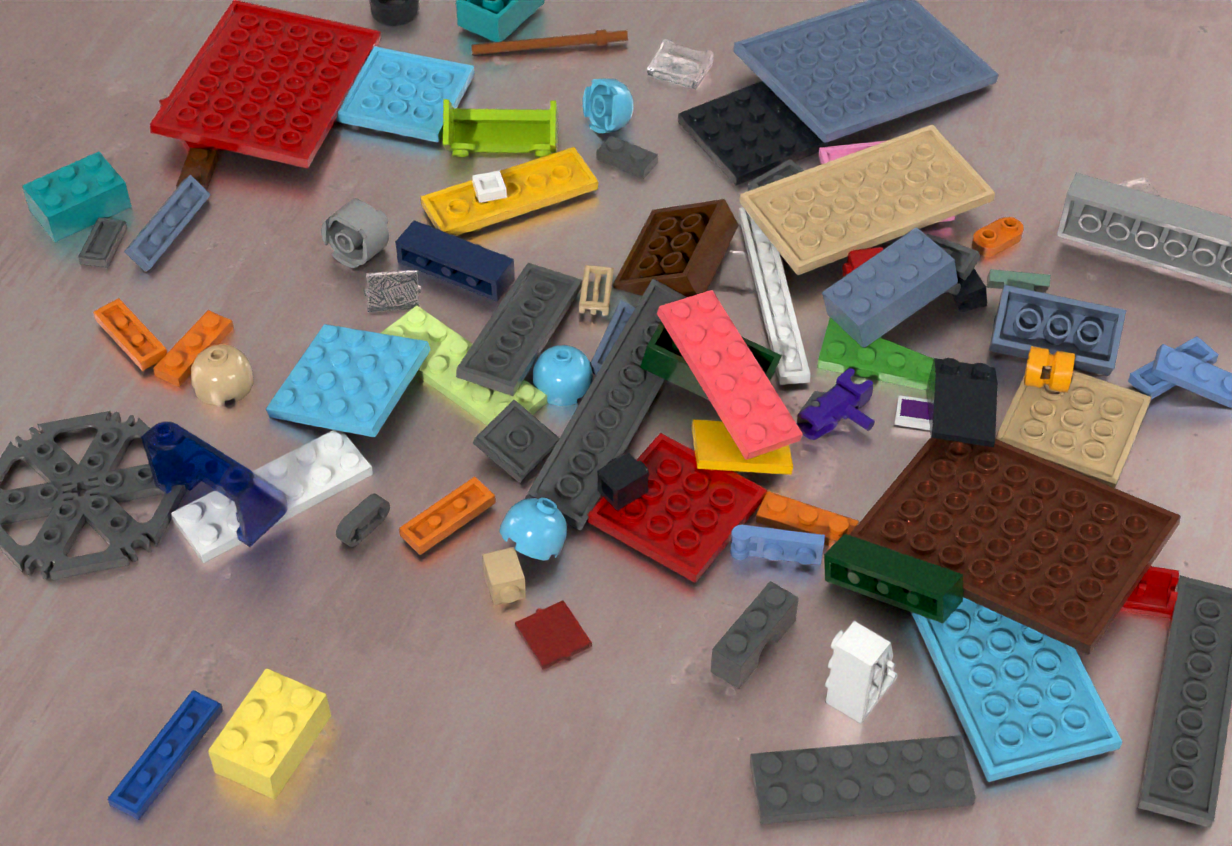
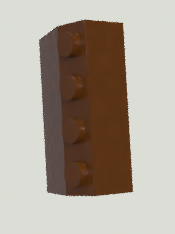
[612,199,739,297]

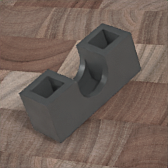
[711,581,799,689]

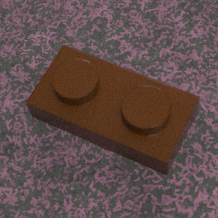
[176,148,219,190]

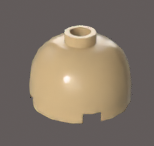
[191,344,254,406]

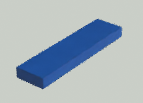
[108,690,223,820]

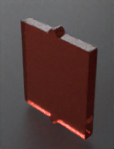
[515,600,592,669]

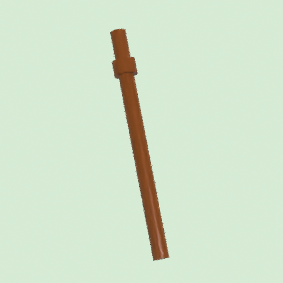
[471,29,628,55]

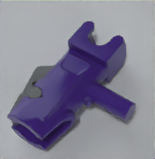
[796,368,875,440]

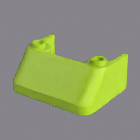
[443,99,558,158]

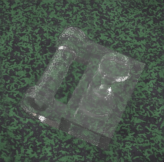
[647,39,714,89]

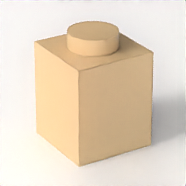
[482,547,526,605]

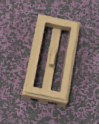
[579,265,614,316]

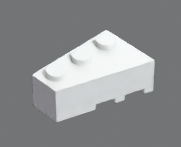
[825,621,897,724]

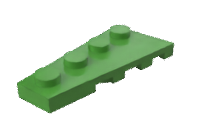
[817,318,934,390]

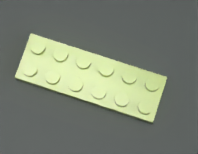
[381,306,547,425]

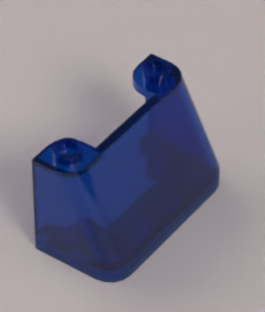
[141,422,288,547]

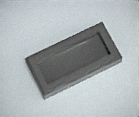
[78,217,127,268]

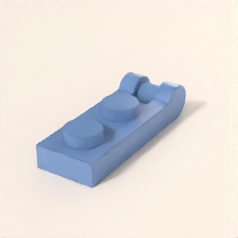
[730,525,825,565]

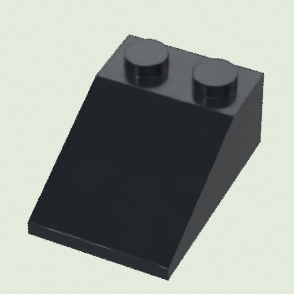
[926,358,998,447]

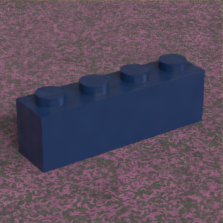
[395,220,515,302]

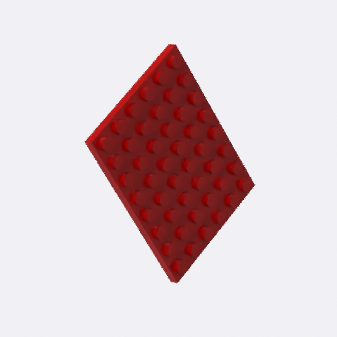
[150,0,381,168]

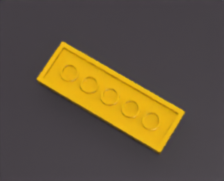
[420,147,598,236]

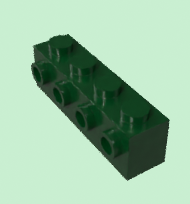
[824,534,963,623]

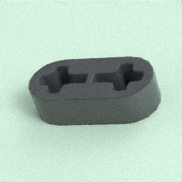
[336,493,390,547]

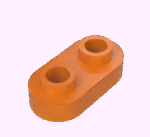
[972,217,1024,256]

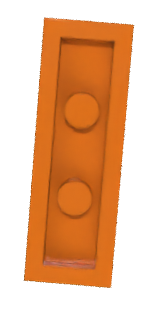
[93,298,167,371]
[153,310,234,387]
[399,476,496,555]
[756,491,859,547]

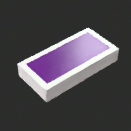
[894,395,930,430]

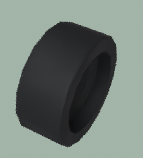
[369,0,419,26]

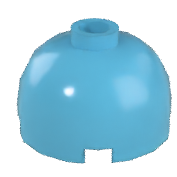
[582,78,634,133]
[533,345,593,406]
[499,498,567,560]

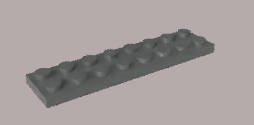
[1138,575,1232,828]

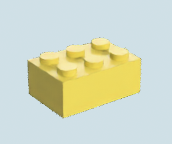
[208,668,331,800]

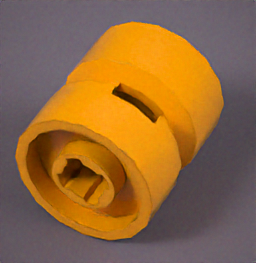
[1024,346,1075,393]

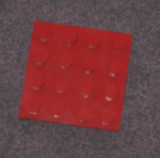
[587,433,767,583]

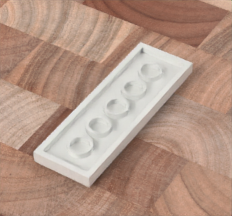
[171,430,373,563]

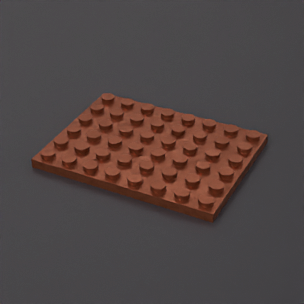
[850,438,1181,655]

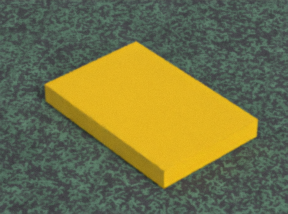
[691,419,793,475]

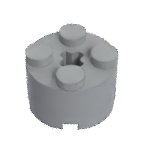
[321,198,389,268]

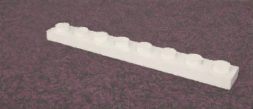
[739,207,810,385]

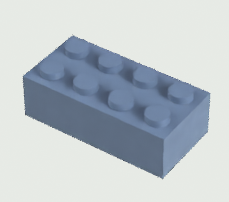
[822,227,958,348]
[988,285,1126,376]

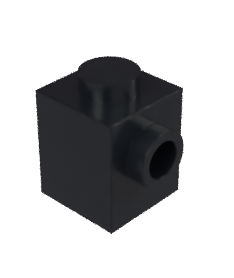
[597,452,649,511]

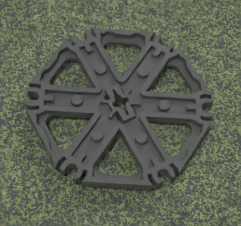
[0,411,187,580]

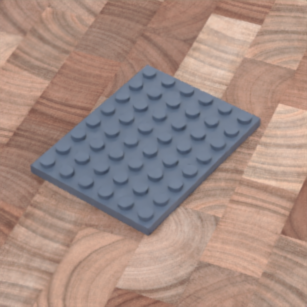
[733,0,999,143]

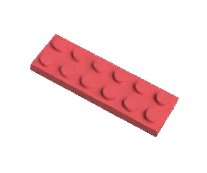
[657,290,803,460]

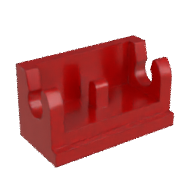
[1121,566,1179,619]

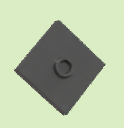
[473,400,559,484]

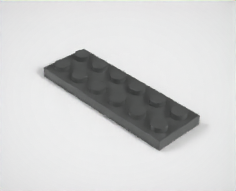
[456,263,582,396]
[750,735,976,824]

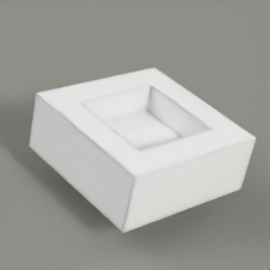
[472,170,507,203]

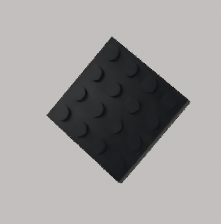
[678,81,829,186]

